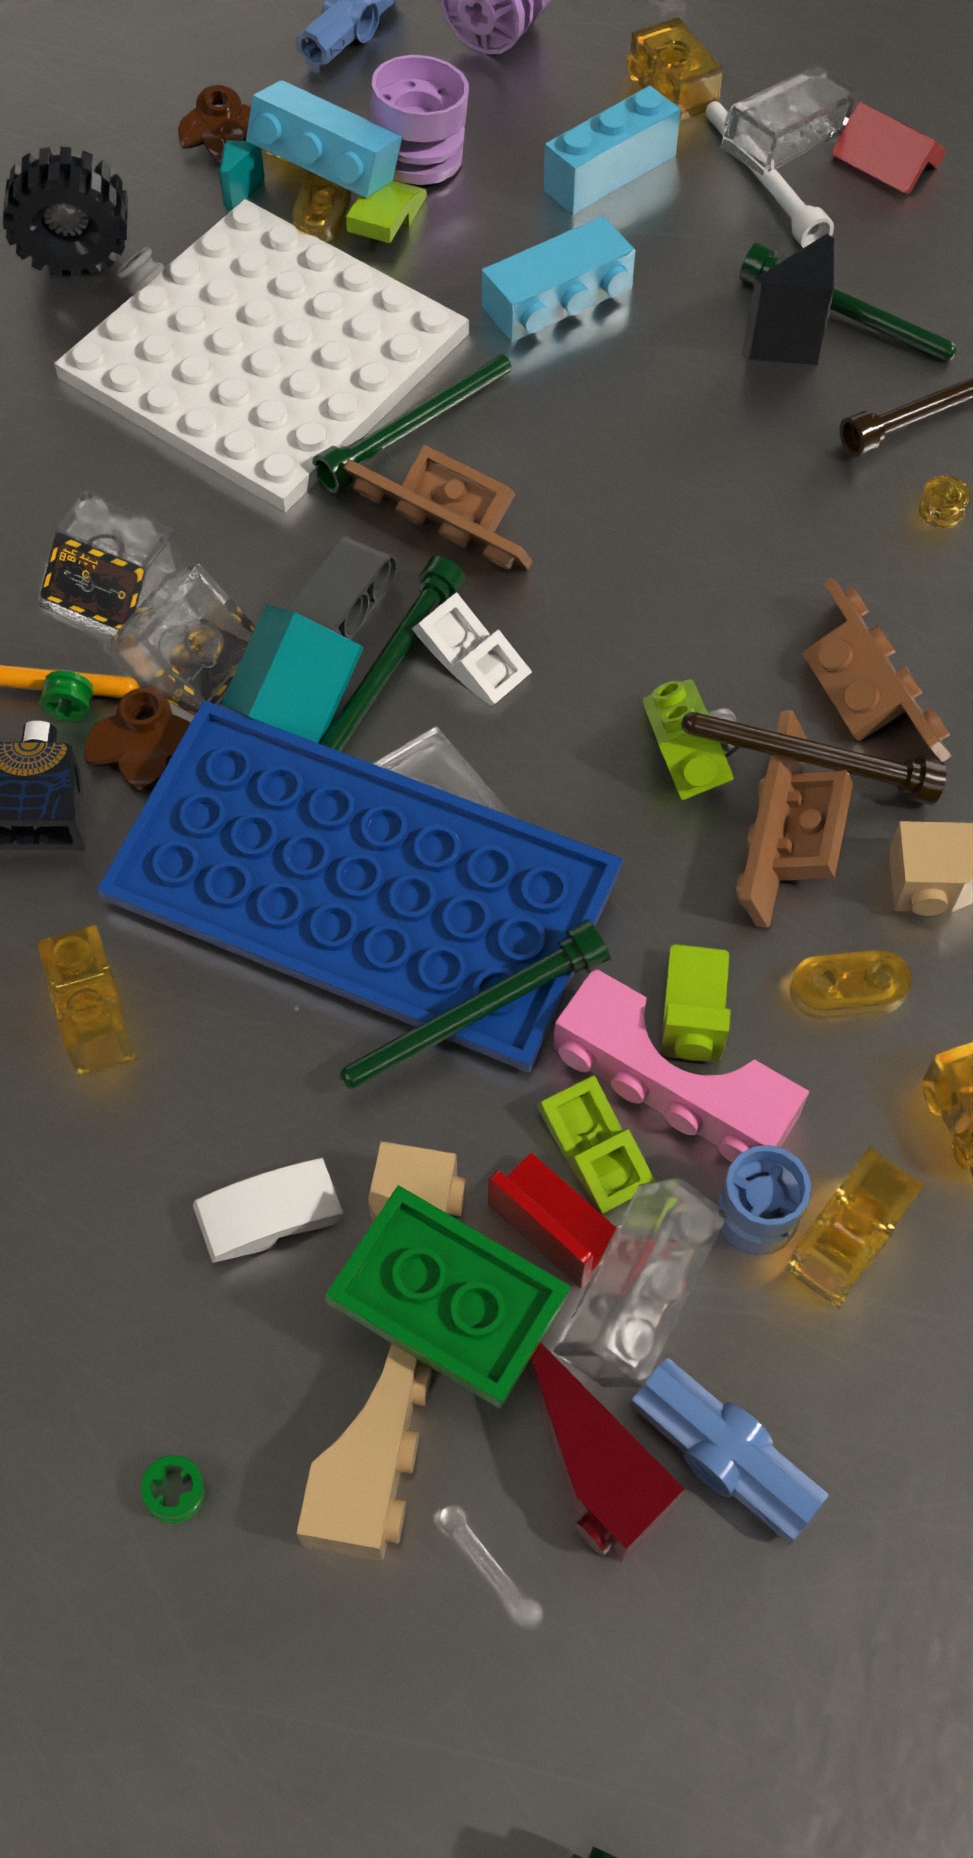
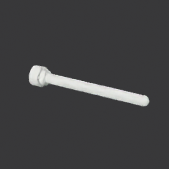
[706,101,834,248]

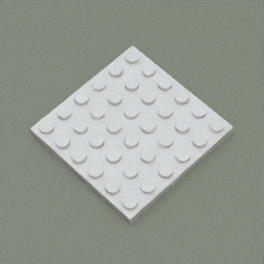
[54,199,469,513]

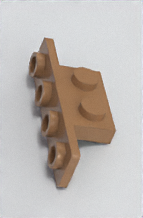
[343,444,533,570]
[801,576,951,762]
[736,710,853,927]

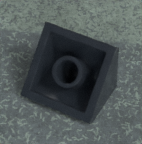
[742,233,834,365]

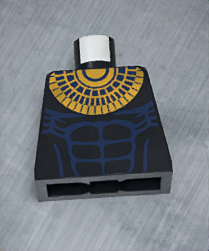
[0,720,86,850]

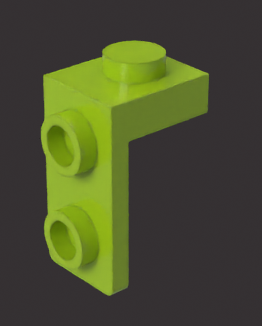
[642,679,734,800]
[660,944,731,1063]

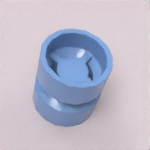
[716,1145,812,1256]

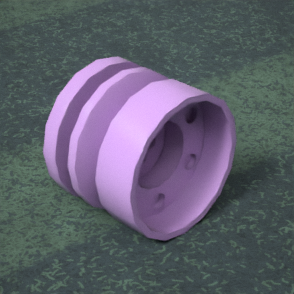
[440,0,551,54]
[370,55,469,185]

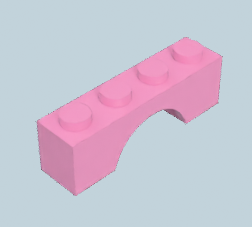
[553,969,809,1162]

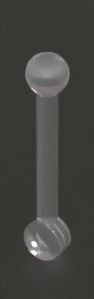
[439,1504,543,1630]

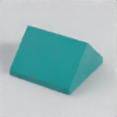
[221,604,364,744]

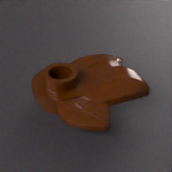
[178,85,251,163]
[84,688,191,790]

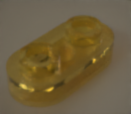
[292,171,352,242]
[790,950,912,1020]

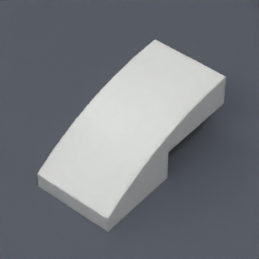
[412,592,532,706]
[193,1158,344,1263]

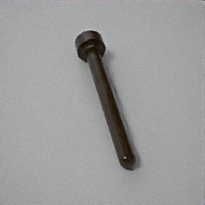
[839,377,973,457]
[681,712,947,805]

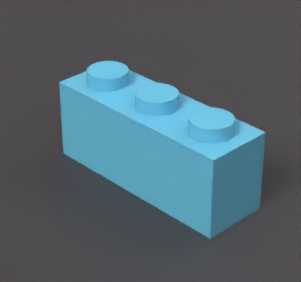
[246,80,402,198]
[543,85,681,215]
[482,216,636,342]

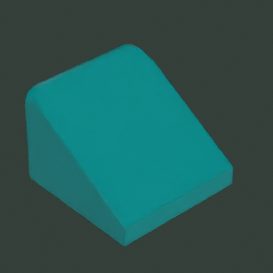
[219,140,265,211]

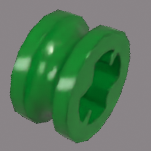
[39,670,94,722]
[140,1455,205,1524]

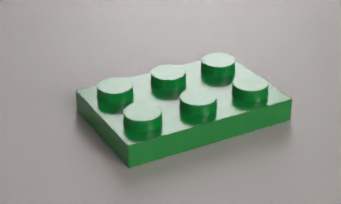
[325,1185,571,1409]

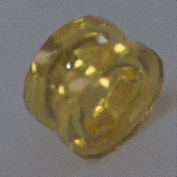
[919,475,971,528]

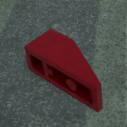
[526,1342,685,1562]

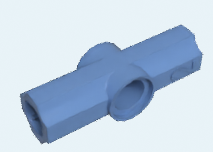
[296,0,396,69]
[630,1358,829,1544]

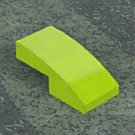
[346,180,427,243]
[536,1075,658,1214]

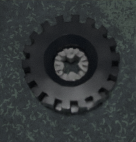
[3,146,128,277]

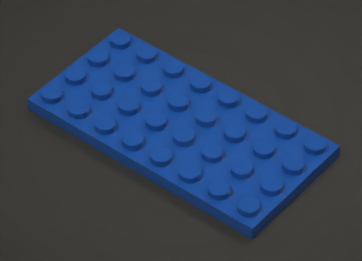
[97,700,623,1073]

